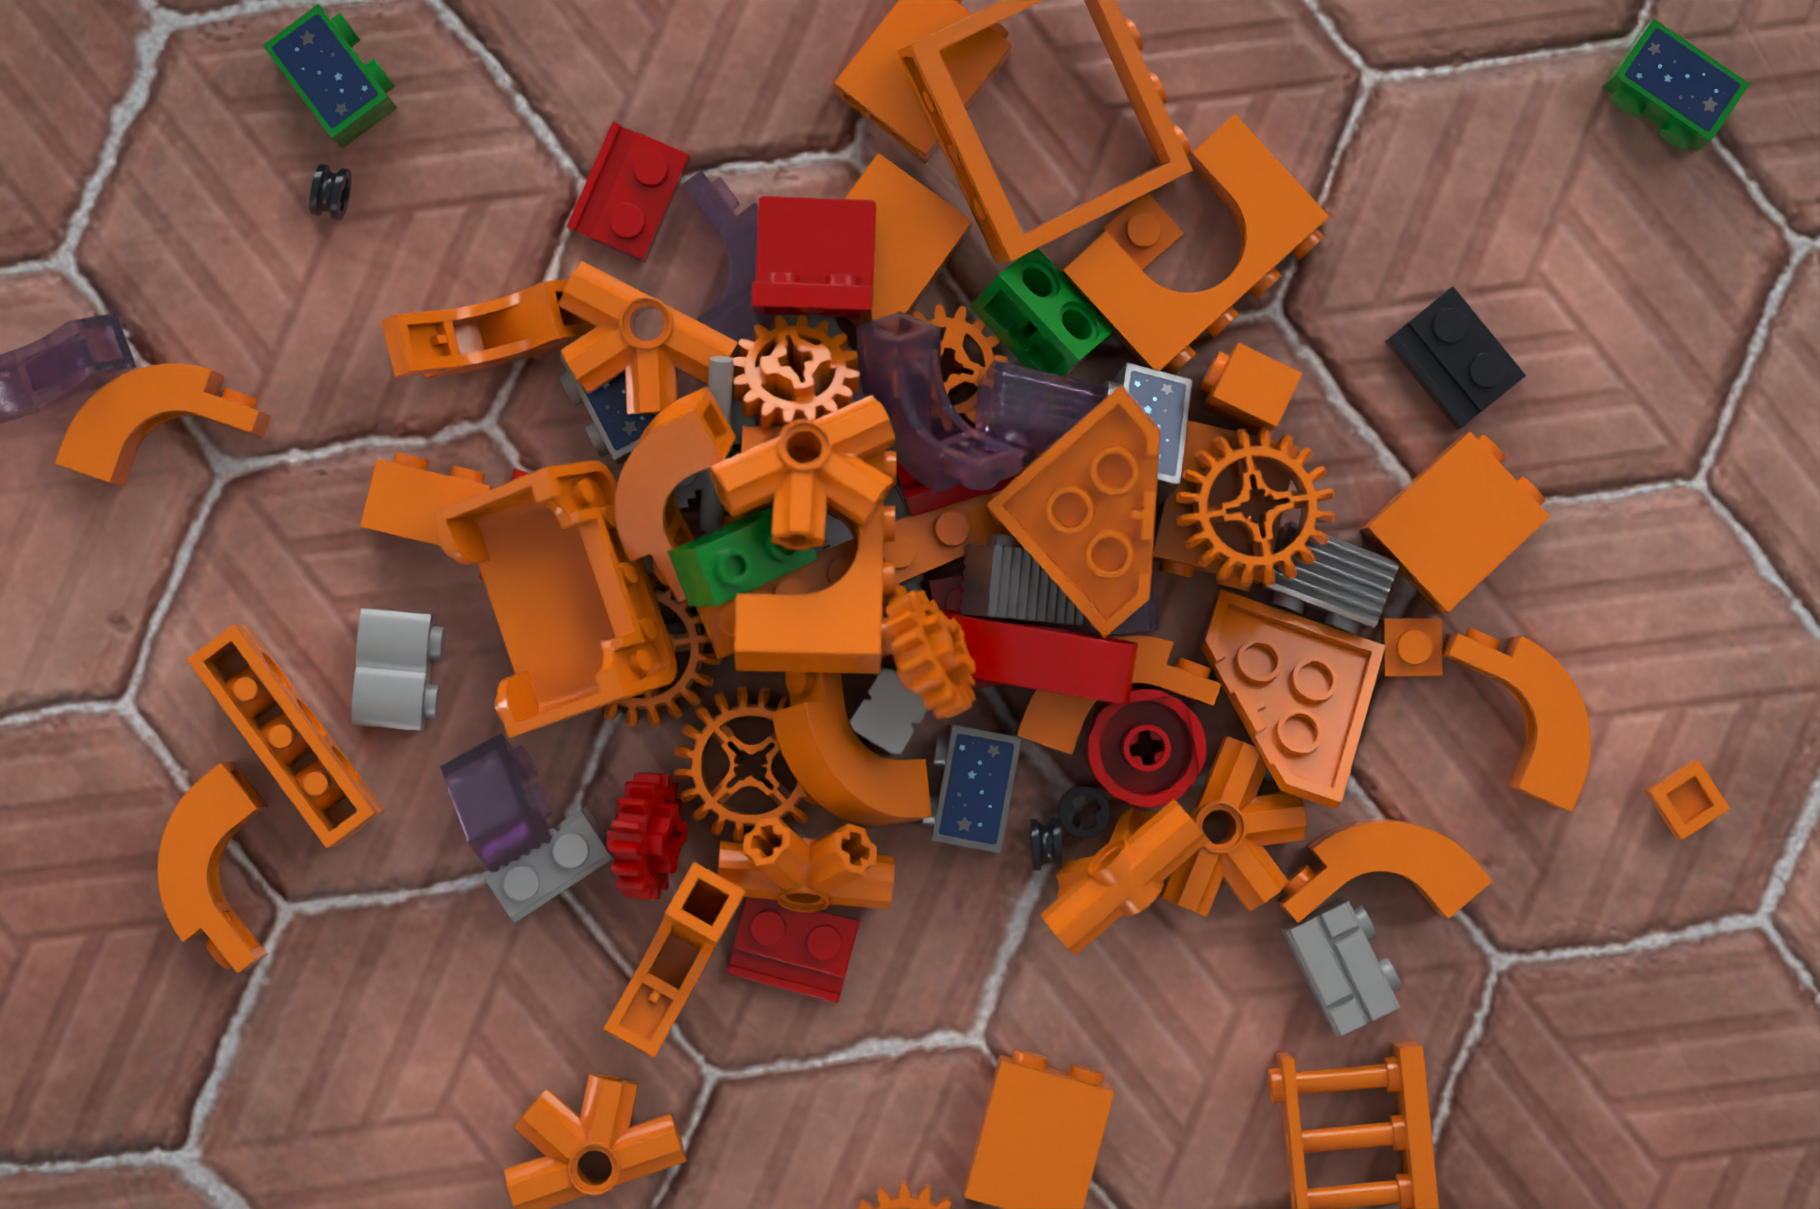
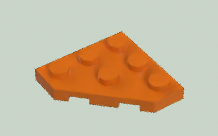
[986,384,1161,638]
[1201,589,1386,809]

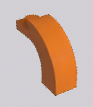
[381,279,597,378]
[55,363,271,487]
[614,386,736,602]
[1442,628,1591,812]
[1015,636,1221,755]
[772,672,932,826]
[157,761,269,974]
[1276,819,1493,923]
[603,862,746,1059]

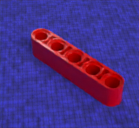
[881,608,1138,703]

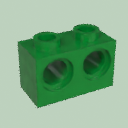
[969,248,1115,392]
[667,505,818,607]

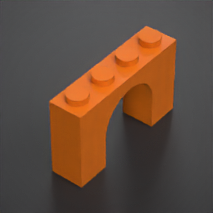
[1062,114,1329,375]
[735,426,896,674]

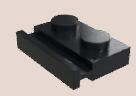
[1385,286,1526,430]

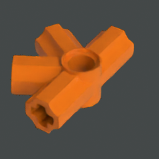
[558,261,738,415]
[710,395,896,550]
[1158,736,1307,917]
[1040,799,1209,956]
[717,817,895,912]
[504,1073,687,1209]

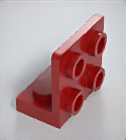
[751,196,876,319]

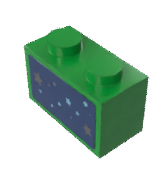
[262,4,397,148]
[1602,19,1750,151]

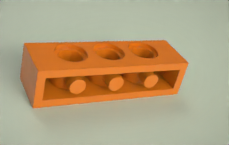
[186,624,386,849]

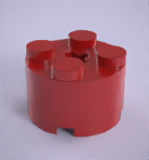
[1084,689,1206,807]

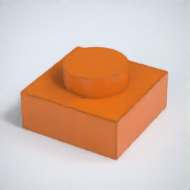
[1102,193,1184,271]
[1381,618,1443,677]
[1645,759,1730,840]

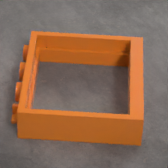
[897,0,1193,263]

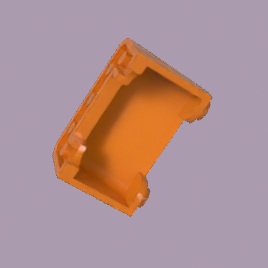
[433,460,677,738]

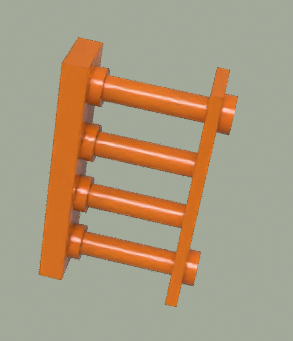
[1268,1039,1439,1209]

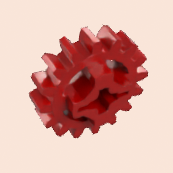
[606,772,687,901]

